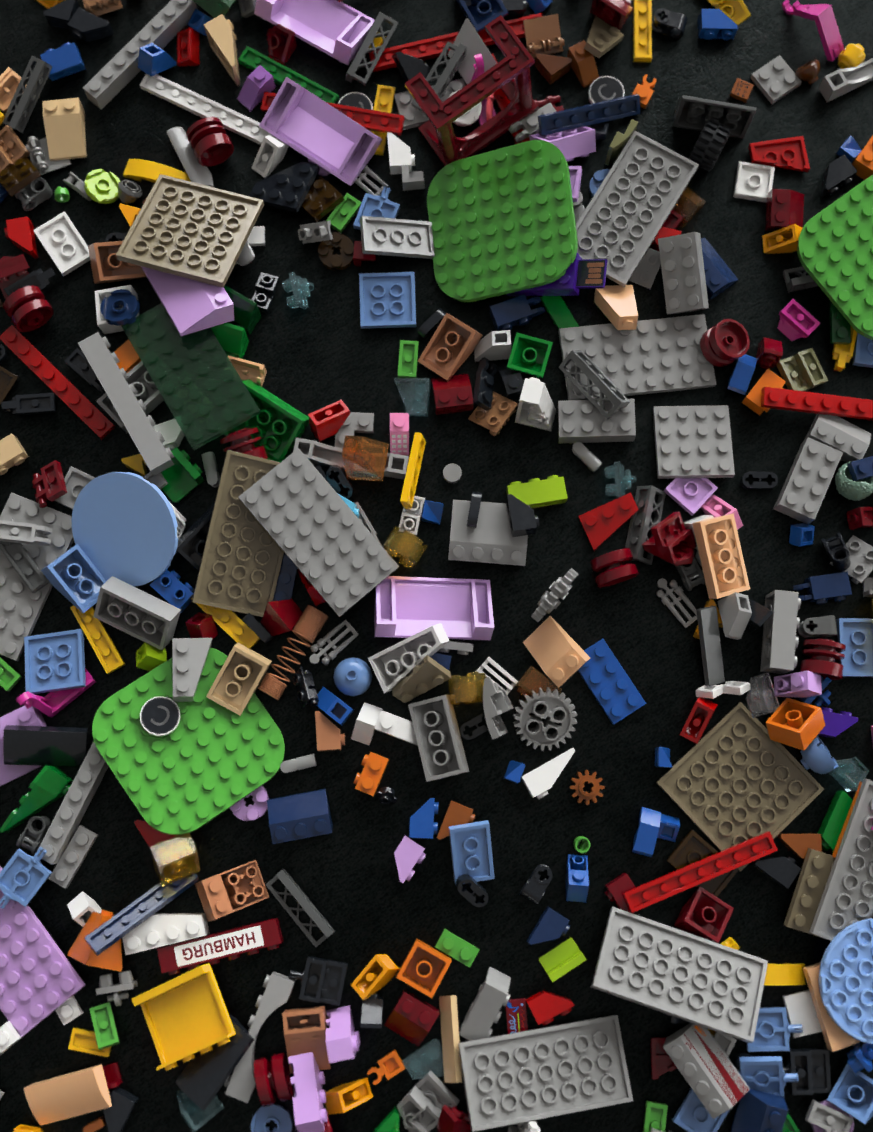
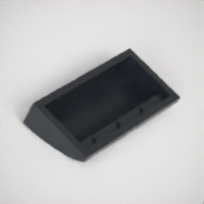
[3,725,88,767]
[176,1014,255,1111]

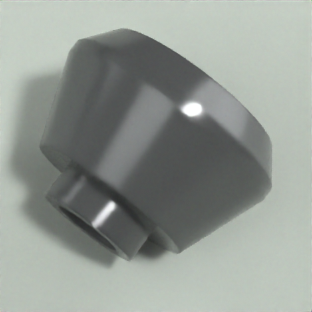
[118,180,142,204]

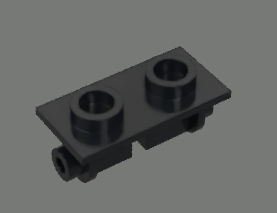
[293,666,319,710]

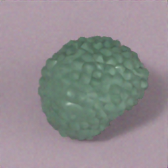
[835,461,873,501]

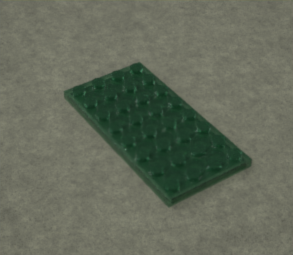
[121,303,261,450]

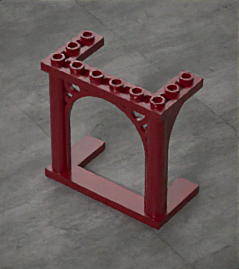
[405,15,539,166]

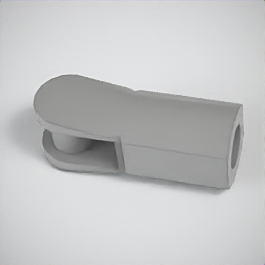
[63,172,92,201]
[572,442,602,473]
[201,452,220,488]
[280,753,317,773]

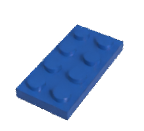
[578,639,646,725]

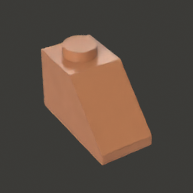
[315,711,345,752]

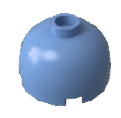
[333,657,372,697]
[800,736,839,774]

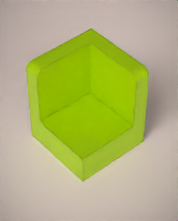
[136,642,167,671]

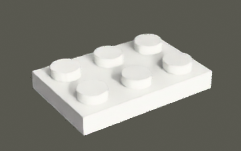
[33,211,90,276]

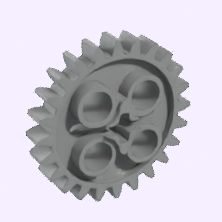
[531,568,578,622]
[513,687,577,751]

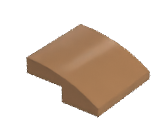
[0,125,30,172]

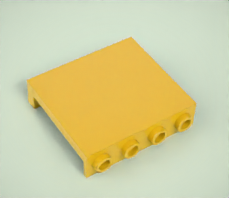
[132,963,236,1071]

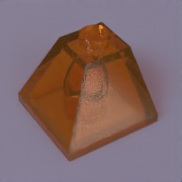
[342,436,389,481]

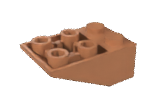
[195,860,269,922]
[282,1005,331,1074]

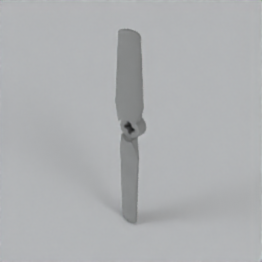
[167,127,255,266]

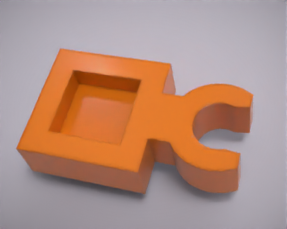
[632,74,656,109]
[367,1049,406,1085]

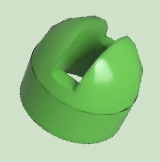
[54,186,70,202]
[573,836,590,853]

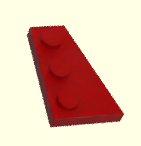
[748,136,810,172]
[579,492,639,551]

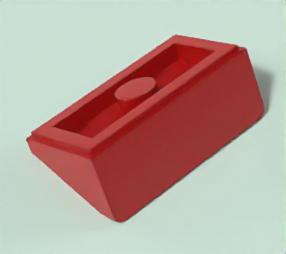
[177,27,199,66]

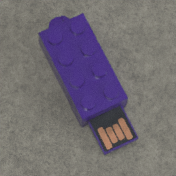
[506,253,607,296]

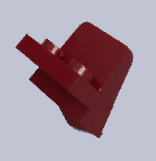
[0,254,29,299]
[642,512,697,566]

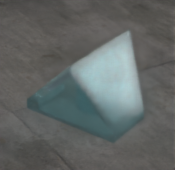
[829,756,869,792]
[176,1091,224,1132]

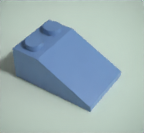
[41,544,106,613]

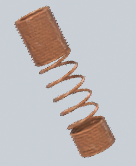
[258,605,328,700]

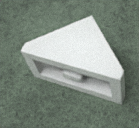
[351,702,383,746]

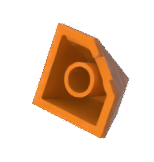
[67,910,122,972]

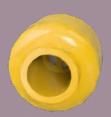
[838,44,865,69]

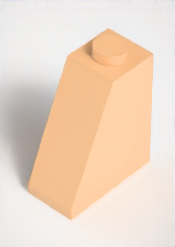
[594,285,638,330]

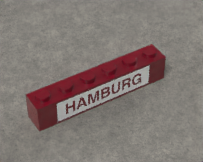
[157,917,283,975]

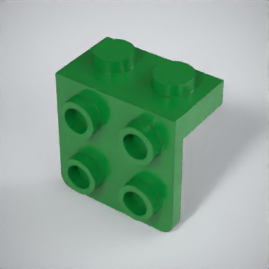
[161,447,204,503]

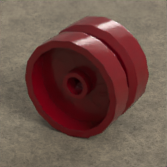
[3,285,54,332]
[700,319,750,367]
[590,548,639,588]
[254,1053,293,1107]

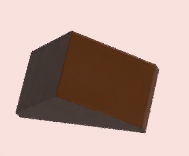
[535,53,572,85]

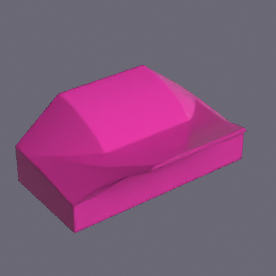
[777,299,821,341]

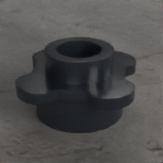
[375,787,397,804]

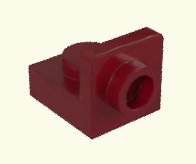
[846,507,873,530]

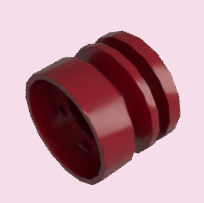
[186,117,234,167]
[220,427,268,459]
[800,639,846,680]

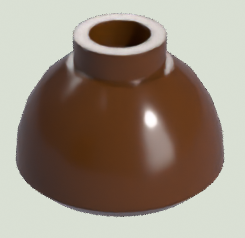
[795,59,820,84]

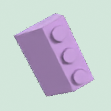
[529,126,596,161]

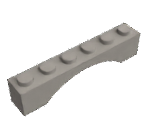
[818,58,873,102]
[293,438,409,480]
[224,971,296,1103]

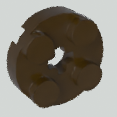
[318,232,354,270]

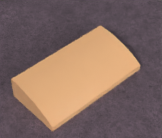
[692,514,750,599]
[802,962,861,1052]
[23,1064,112,1126]

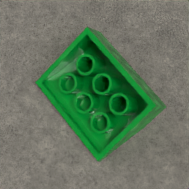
[216,379,309,463]

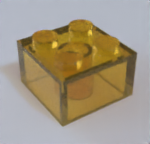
[150,833,200,887]

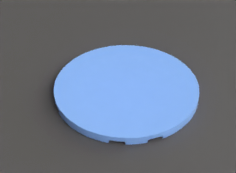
[72,472,178,587]
[819,918,873,1044]

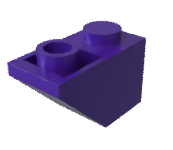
[818,707,858,738]

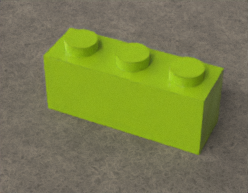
[506,475,568,508]

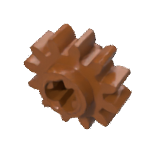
[569,770,605,805]

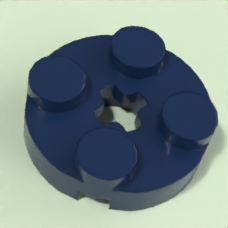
[100,289,140,326]

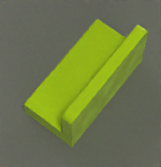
[539,937,587,982]

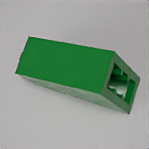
[817,790,853,852]

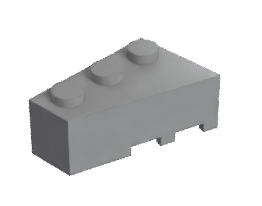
[172,638,212,702]
[459,966,511,1041]

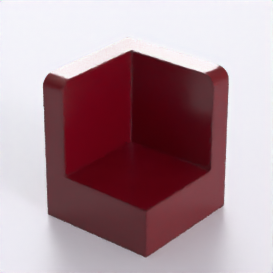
[353,241,376,266]
[185,612,218,639]
[102,1062,122,1089]

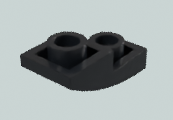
[252,272,279,314]

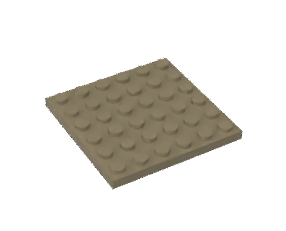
[116,174,264,288]
[656,702,824,871]

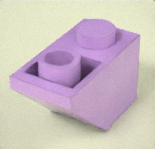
[774,670,822,698]
[394,835,426,883]

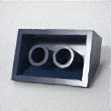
[701,238,739,301]
[267,789,333,844]
[730,1088,788,1132]

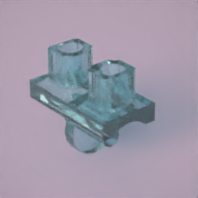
[282,272,314,309]
[605,461,636,498]

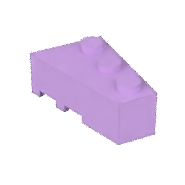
[325,1005,361,1063]
[288,1052,328,1132]

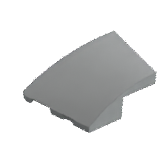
[448,18,497,84]
[483,676,513,740]
[397,1070,460,1132]

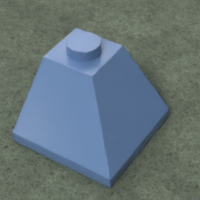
[827,1064,873,1125]

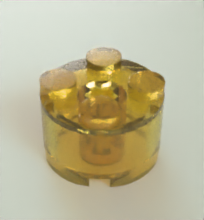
[383,526,428,568]
[448,672,487,705]

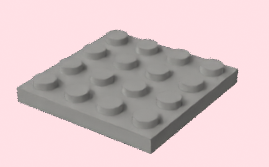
[652,405,735,479]

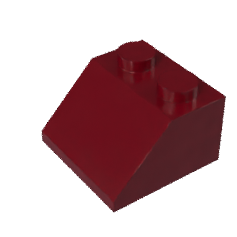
[765,189,804,231]
[431,374,474,415]
[675,886,734,943]
[384,989,439,1047]

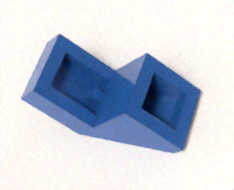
[727,354,757,395]
[632,807,661,857]

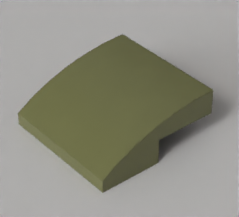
[605,119,638,165]
[776,348,828,392]

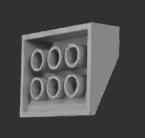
[448,499,530,566]

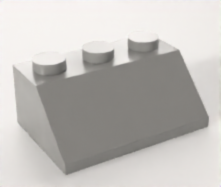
[804,414,871,463]

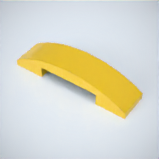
[123,159,191,183]
[764,963,805,986]

